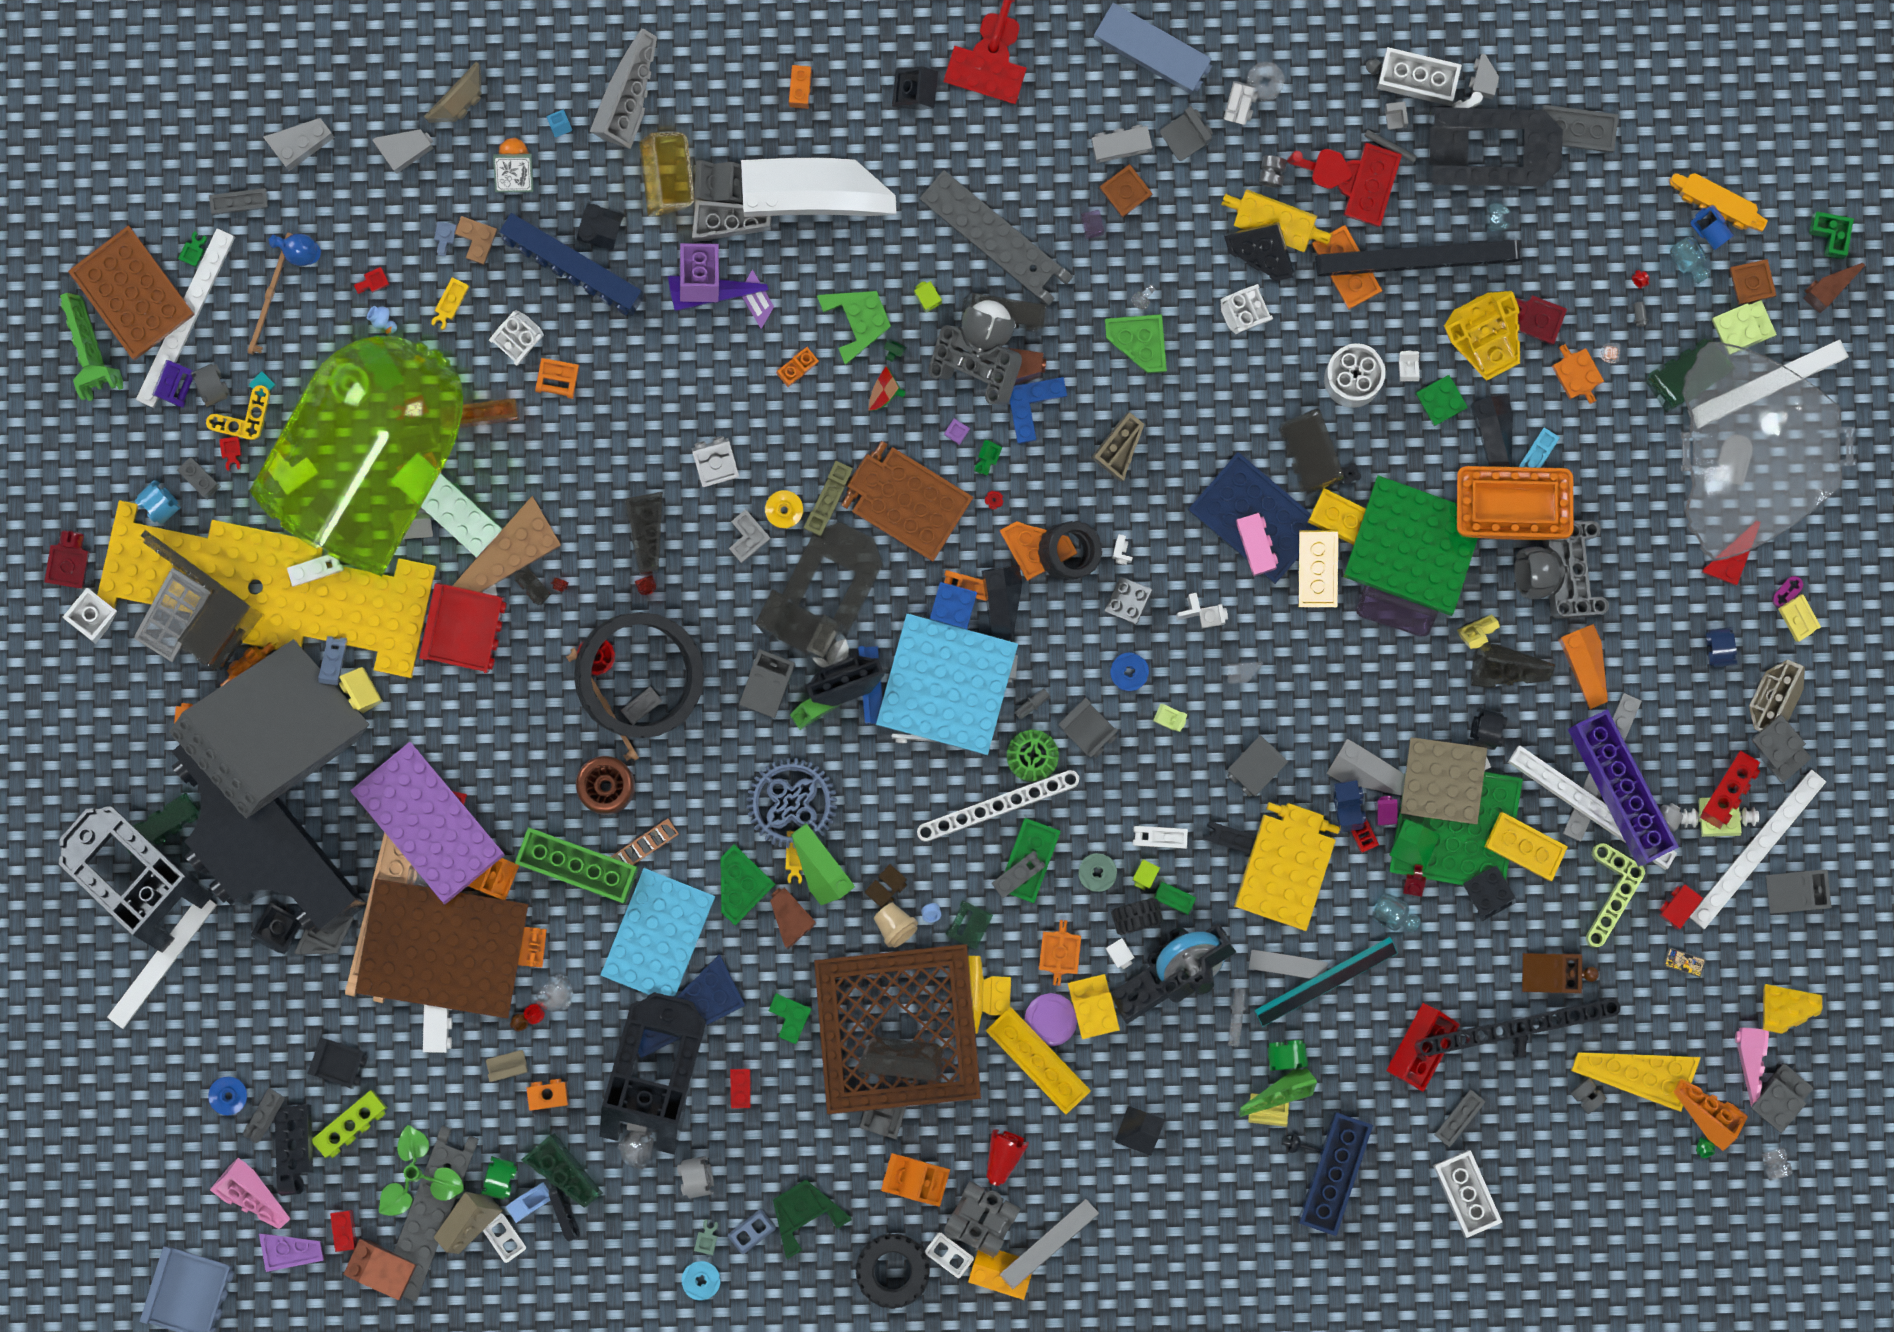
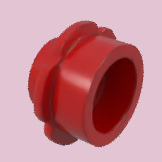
[1632,270,1649,288]
[985,490,1004,509]

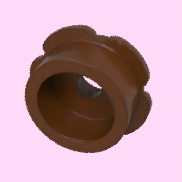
[510,1014,528,1032]

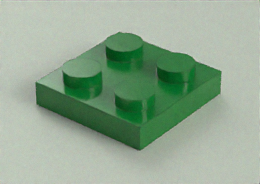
[1415,375,1468,427]

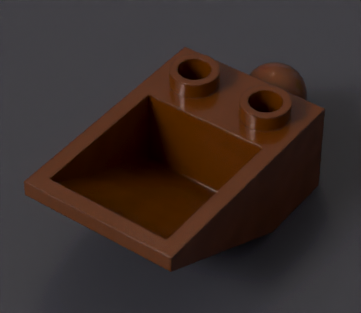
[1522,953,1599,993]

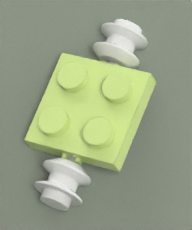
[1681,798,1759,837]

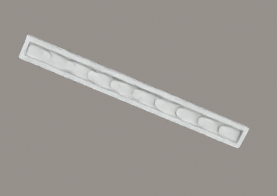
[136,229,235,408]
[1508,746,1677,870]
[1689,769,1826,929]

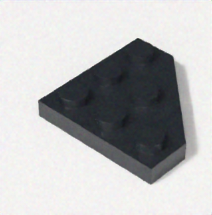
[1224,222,1295,281]

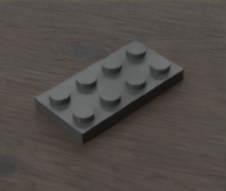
[1542,105,1619,153]

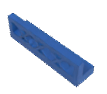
[858,646,883,725]

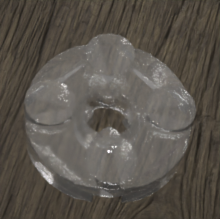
[1246,62,1285,101]

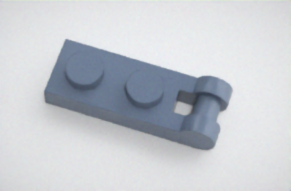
[318,636,347,685]

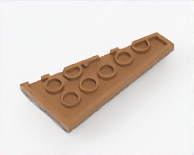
[453,496,561,592]

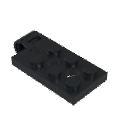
[275,1104,313,1196]

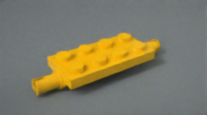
[1221,189,1332,252]

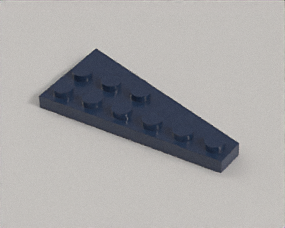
[638,954,745,1058]

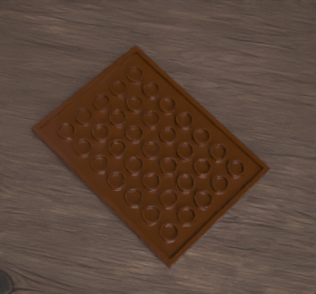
[355,879,529,1019]

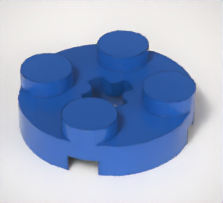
[1110,653,1149,691]

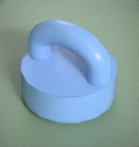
[921,903,941,923]

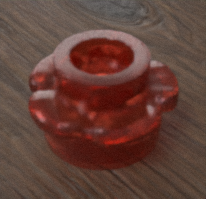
[551,577,569,592]

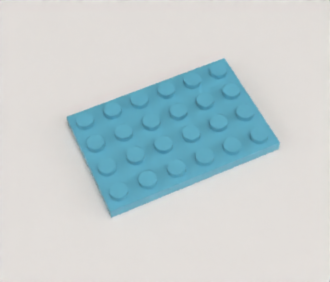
[601,868,716,997]

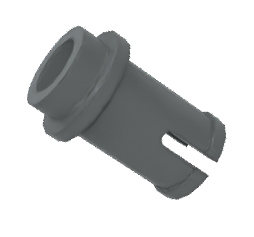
[1633,302,1649,327]

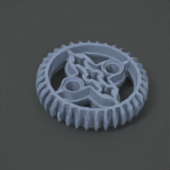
[747,758,837,849]

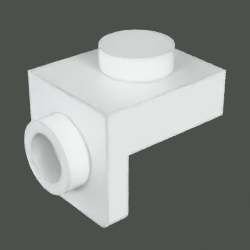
[1399,351,1420,381]

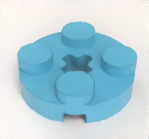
[681,1261,721,1300]

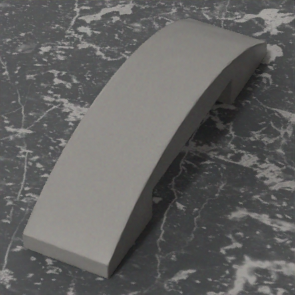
[1248,950,1328,979]

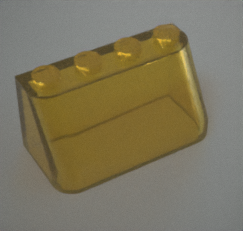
[639,132,694,216]

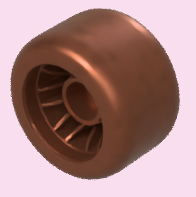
[576,756,635,815]

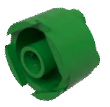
[1267,1040,1308,1071]
[481,1156,517,1200]

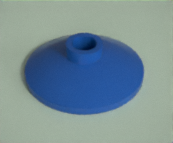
[208,1076,247,1115]

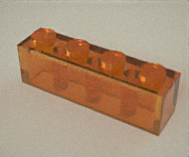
[439,398,520,430]

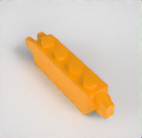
[1669,173,1768,232]

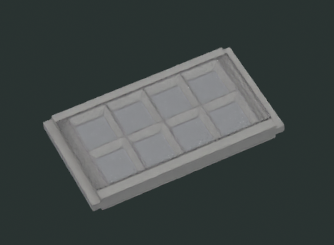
[134,567,212,662]

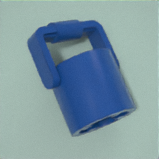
[1691,205,1734,250]

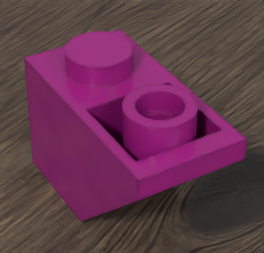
[1374,796,1397,826]

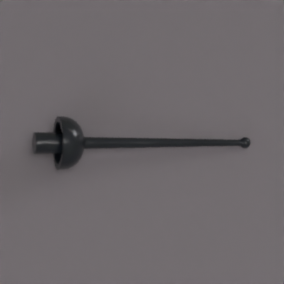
[1281,1134,1362,1162]

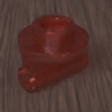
[635,575,656,595]

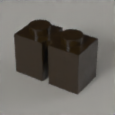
[864,864,907,908]

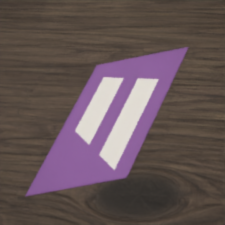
[742,269,774,329]

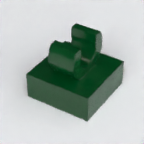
[884,339,907,362]

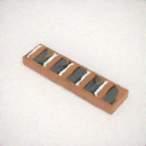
[611,818,679,865]

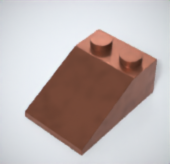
[1803,263,1865,313]
[343,1239,417,1300]

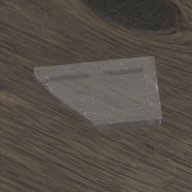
[1227,662,1263,684]

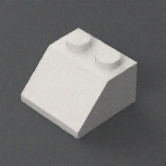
[63,588,117,644]

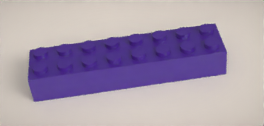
[1567,709,1679,867]

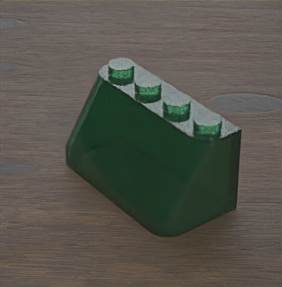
[1646,338,1735,413]

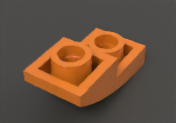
[776,347,819,387]

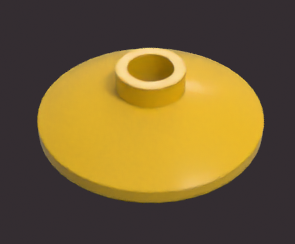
[765,490,803,529]

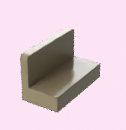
[486,1050,529,1082]

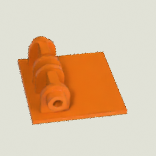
[518,927,547,968]

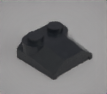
[577,203,625,251]
[251,902,302,954]

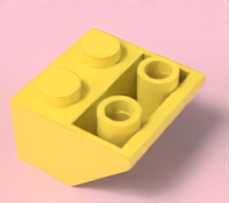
[339,667,383,713]

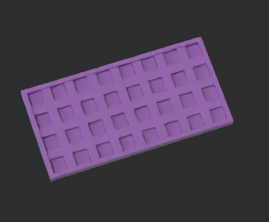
[350,742,505,905]

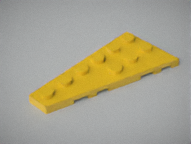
[1571,1053,1701,1112]

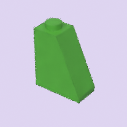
[790,698,843,730]

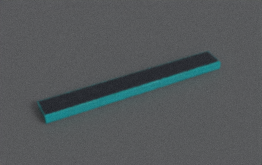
[1254,937,1398,1027]

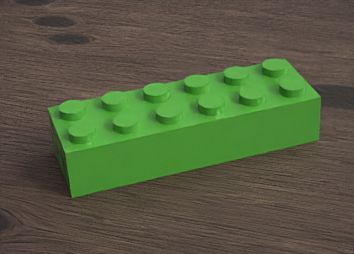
[515,827,639,904]

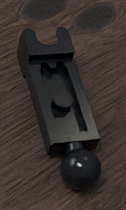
[1203,821,1256,855]

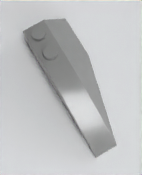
[590,29,657,149]

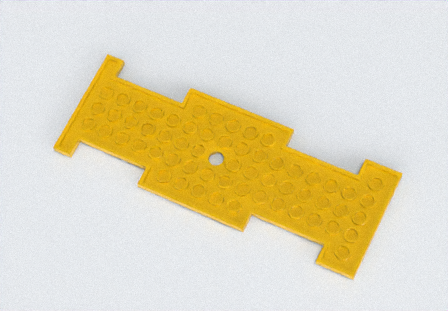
[97,500,436,679]

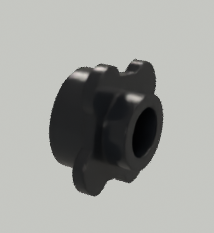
[1339,463,1361,485]

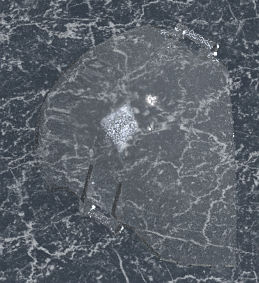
[1680,342,1856,561]

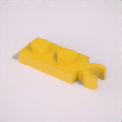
[431,277,469,330]
[785,831,803,884]

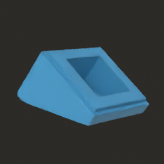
[546,109,572,137]

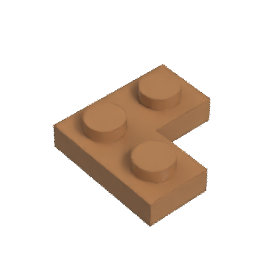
[455,216,498,265]

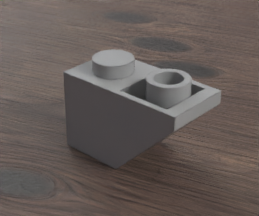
[1469,54,1499,99]

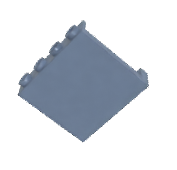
[139,1246,234,1332]

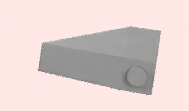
[1326,739,1405,796]

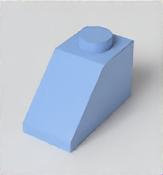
[506,1182,551,1223]

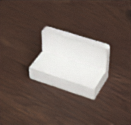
[1176,593,1201,620]

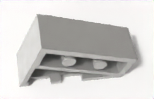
[263,118,335,171]

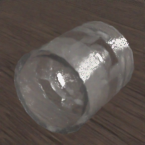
[1761,1147,1793,1181]

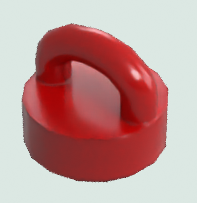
[523,1004,545,1024]

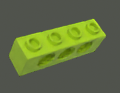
[312,1090,387,1158]

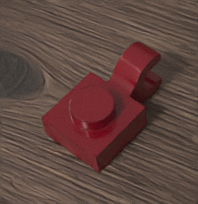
[1403,864,1426,897]

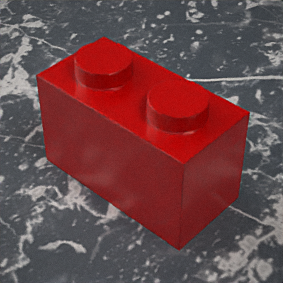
[1659,884,1703,930]
[730,1069,751,1108]
[330,1210,357,1252]

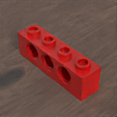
[1700,751,1761,829]

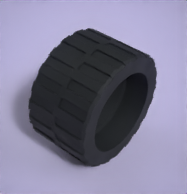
[1038,521,1103,581]

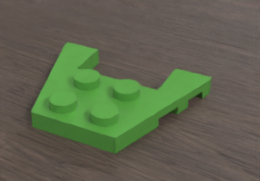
[817,291,891,365]

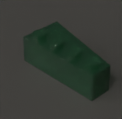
[126,793,200,856]
[521,1133,603,1208]

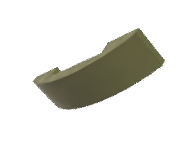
[803,461,853,537]

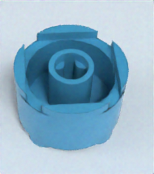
[135,480,181,524]

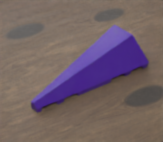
[668,275,769,312]

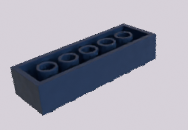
[1297,1112,1373,1236]

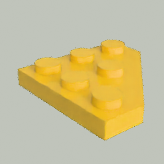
[1763,984,1822,1034]

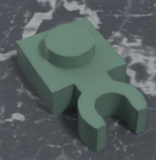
[694,1219,718,1255]

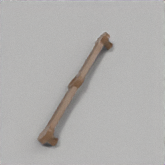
[248,233,293,355]
[566,647,639,761]

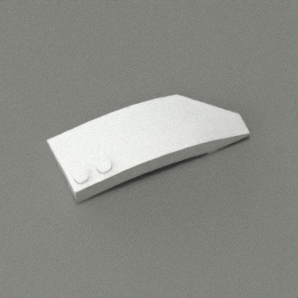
[741,158,896,217]

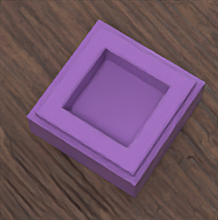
[944,418,970,445]

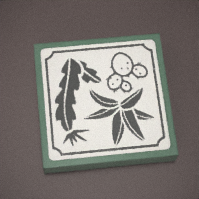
[493,154,534,192]

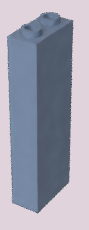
[1094,3,1212,95]

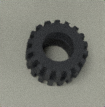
[1111,898,1163,935]

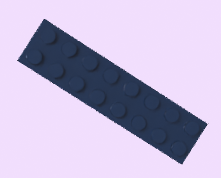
[499,213,644,316]

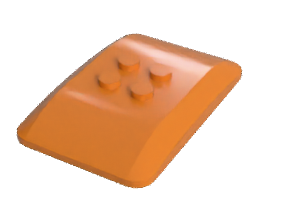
[1457,466,1574,540]

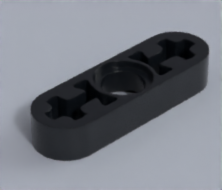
[548,1185,580,1242]

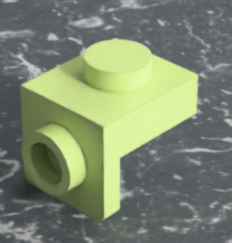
[1153,704,1187,732]

